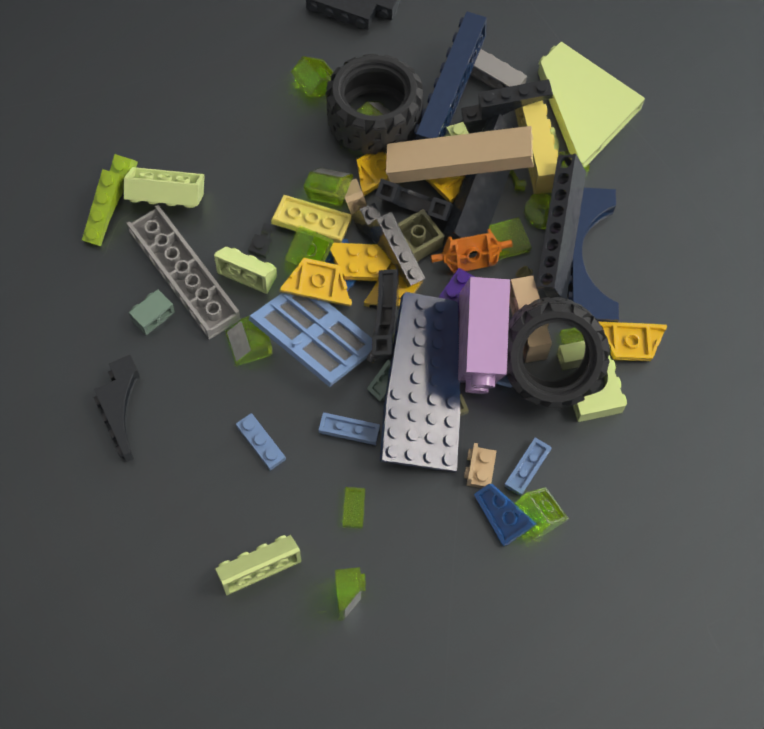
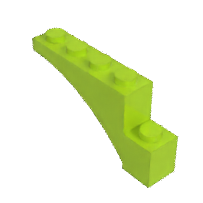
[82,154,138,246]

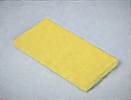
[271,195,352,243]

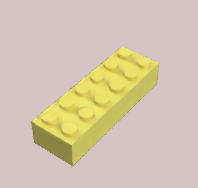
[515,100,558,195]

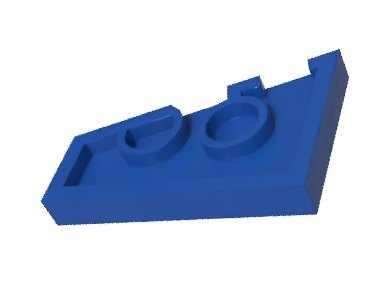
[474,484,537,546]

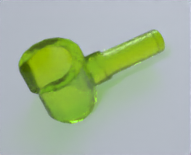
[510,169,526,191]

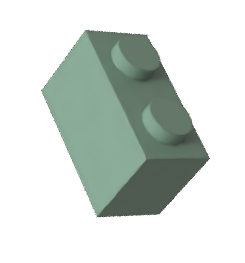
[129,289,175,335]

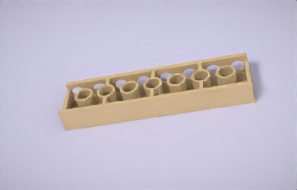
[386,126,534,183]

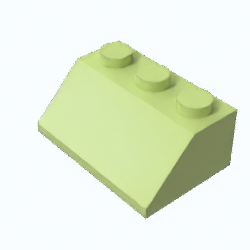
[214,247,277,294]

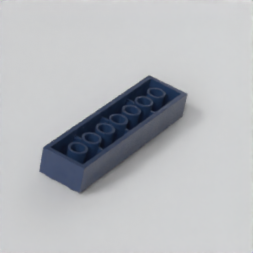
[414,11,487,140]

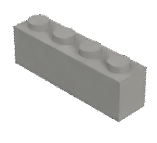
[470,49,527,89]

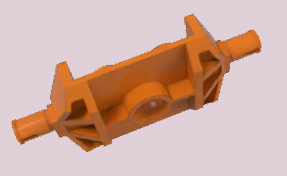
[431,229,513,274]

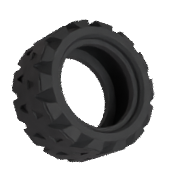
[326,54,423,154]
[506,297,610,408]

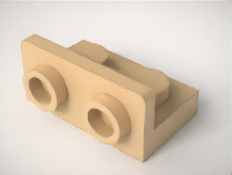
[464,443,496,488]

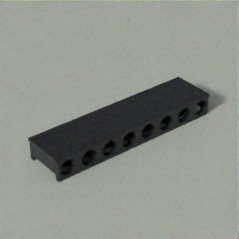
[443,114,515,254]
[536,154,586,299]

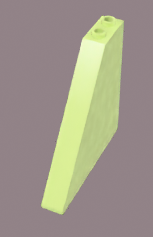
[538,42,645,169]

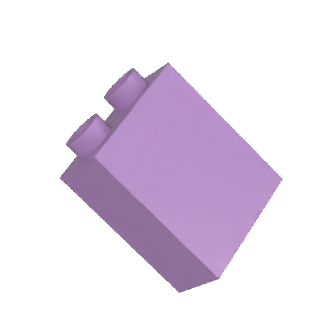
[458,277,510,394]

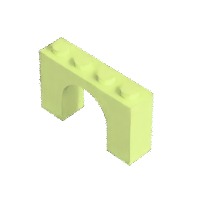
[557,341,627,422]

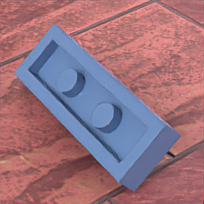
[319,412,380,445]
[236,413,286,470]
[504,437,552,496]

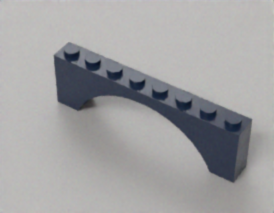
[567,188,619,322]

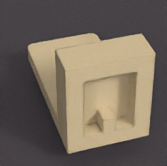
[340,179,367,214]

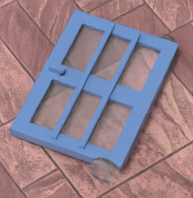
[249,293,376,387]

